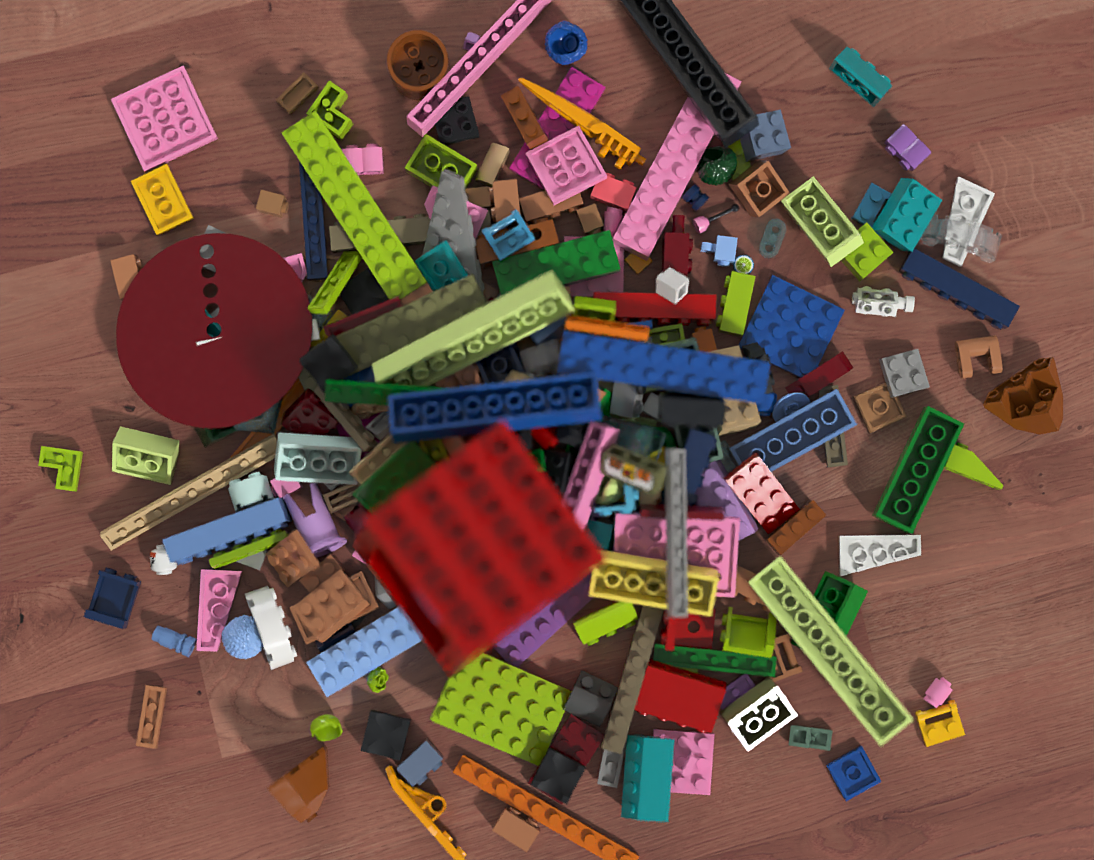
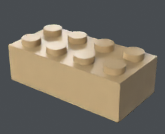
[710,345,761,436]

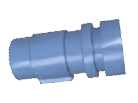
[152,625,197,657]

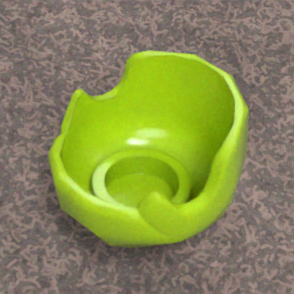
[310,714,343,742]

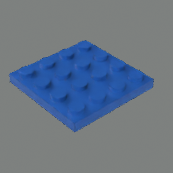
[739,275,845,378]

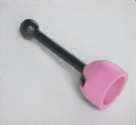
[692,204,739,234]

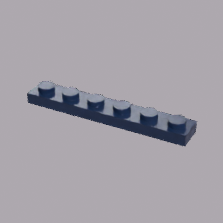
[299,162,328,281]

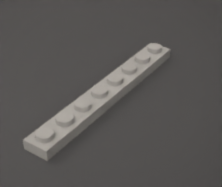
[665,449,688,617]

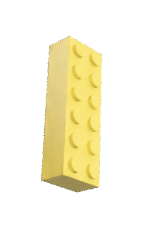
[589,550,719,616]

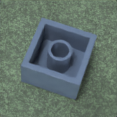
[740,110,791,162]

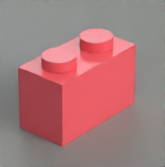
[590,172,637,212]

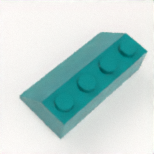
[621,734,675,822]

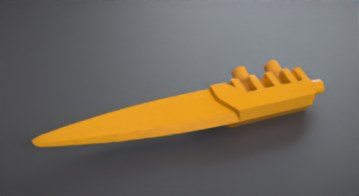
[518,78,646,169]

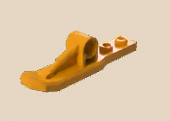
[385,765,467,860]

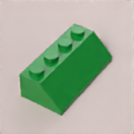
[791,571,868,648]

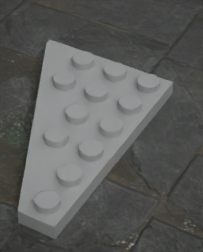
[419,169,485,295]

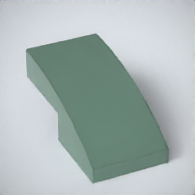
[788,725,833,751]

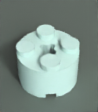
[228,472,274,512]

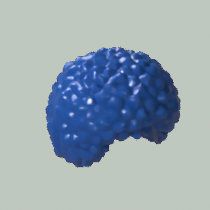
[545,21,588,65]

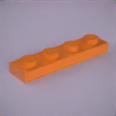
[565,314,649,342]

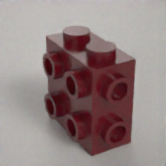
[281,388,339,436]

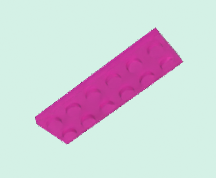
[509,67,606,190]

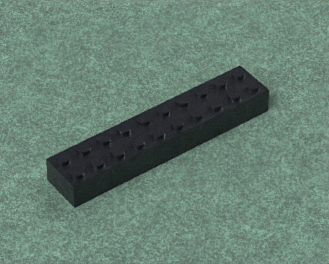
[618,0,759,148]

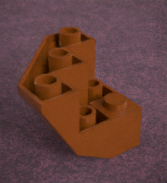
[983,357,1063,435]

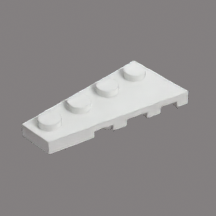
[942,177,995,266]
[839,535,921,576]

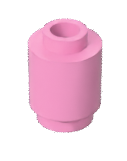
[923,677,952,708]

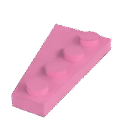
[196,569,242,652]

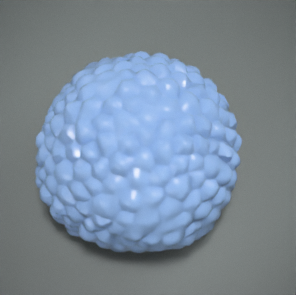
[221,615,263,659]

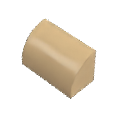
[475,143,509,187]

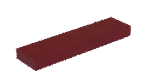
[640,504,724,521]

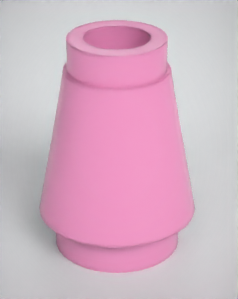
[603,206,624,237]

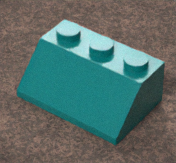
[829,47,893,108]

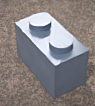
[396,739,444,787]

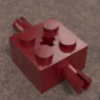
[661,215,693,277]

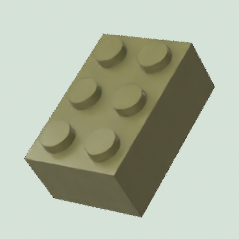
[720,677,797,751]

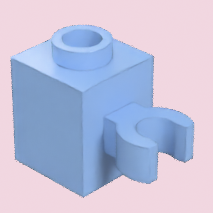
[700,235,738,267]

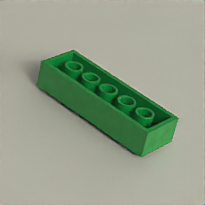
[492,230,620,297]
[872,406,965,534]

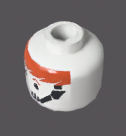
[150,544,177,575]

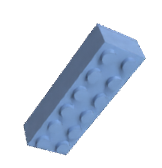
[729,389,857,472]
[162,498,292,565]

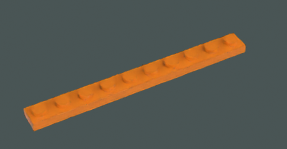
[453,754,640,860]

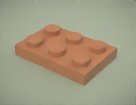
[266,530,320,588]

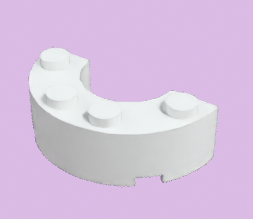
[244,586,297,670]

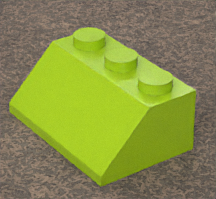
[573,601,638,646]

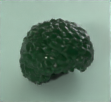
[698,145,737,186]

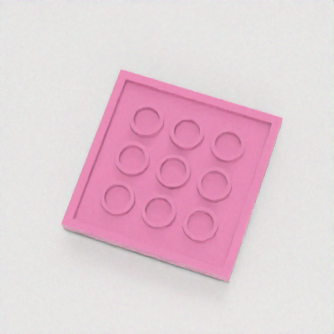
[111,66,218,172]

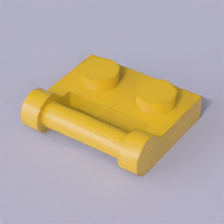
[915,700,965,747]

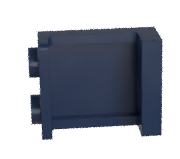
[84,567,141,629]

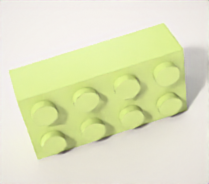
[781,176,864,267]

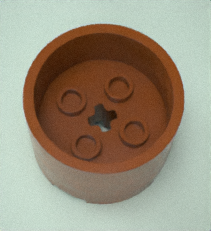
[387,30,450,101]

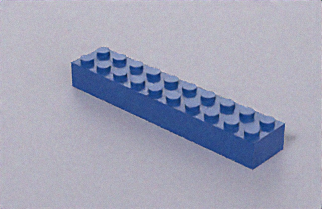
[557,330,770,404]
[388,372,602,443]

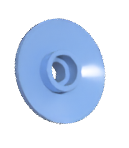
[772,392,811,422]

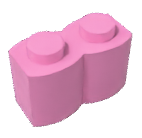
[342,144,384,175]

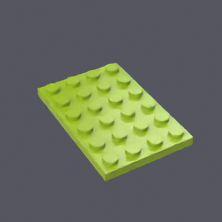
[430,653,572,766]

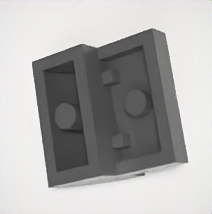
[563,670,618,727]

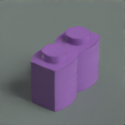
[884,124,932,171]

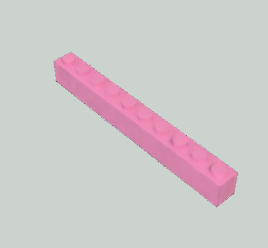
[407,0,552,137]

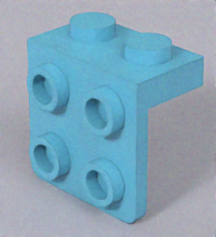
[594,484,640,516]

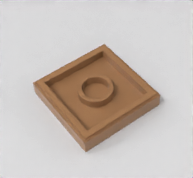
[853,383,907,433]

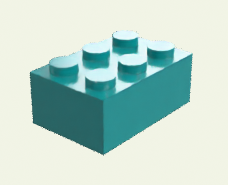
[872,178,942,252]

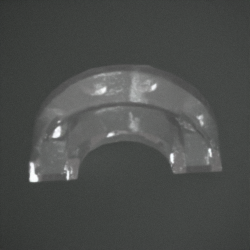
[920,214,1002,263]

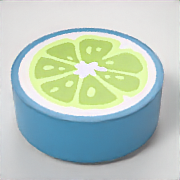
[733,255,754,274]

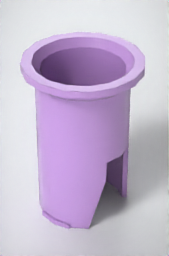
[283,483,347,558]

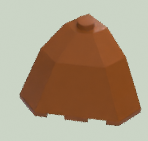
[267,745,330,823]

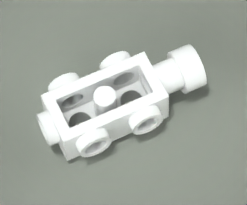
[852,286,915,317]

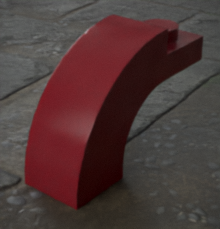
[785,351,853,397]

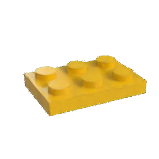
[131,164,194,236]

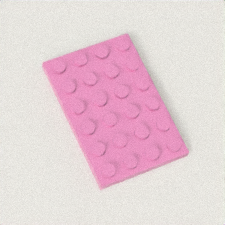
[614,511,740,597]

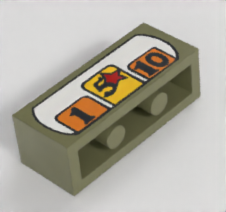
[600,444,667,495]

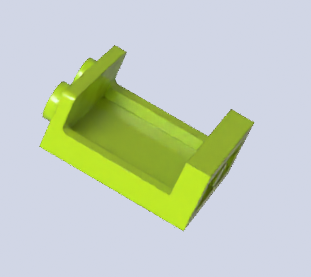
[720,607,777,658]

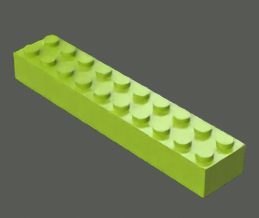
[282,111,428,299]

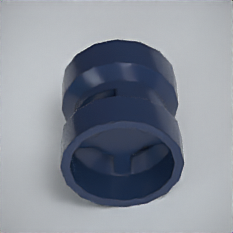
[682,184,710,212]

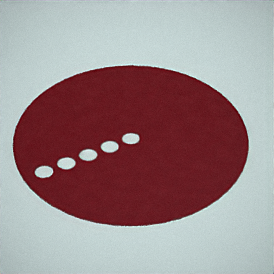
[116,233,313,428]

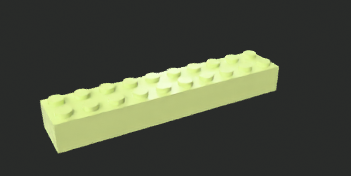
[372,271,575,387]
[748,556,913,746]

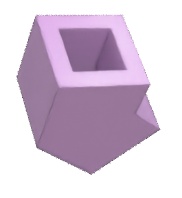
[463,32,481,51]

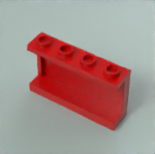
[634,659,726,733]

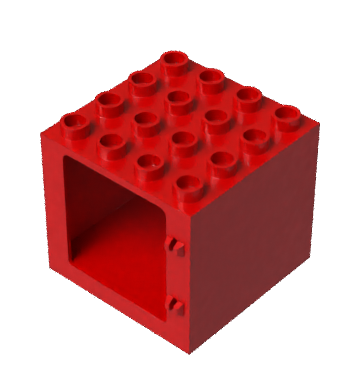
[352,420,607,678]

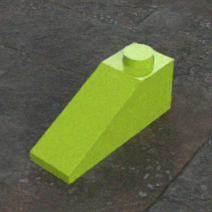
[943,443,1003,490]

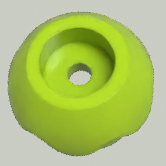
[367,667,389,693]

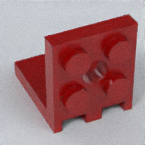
[660,608,716,651]

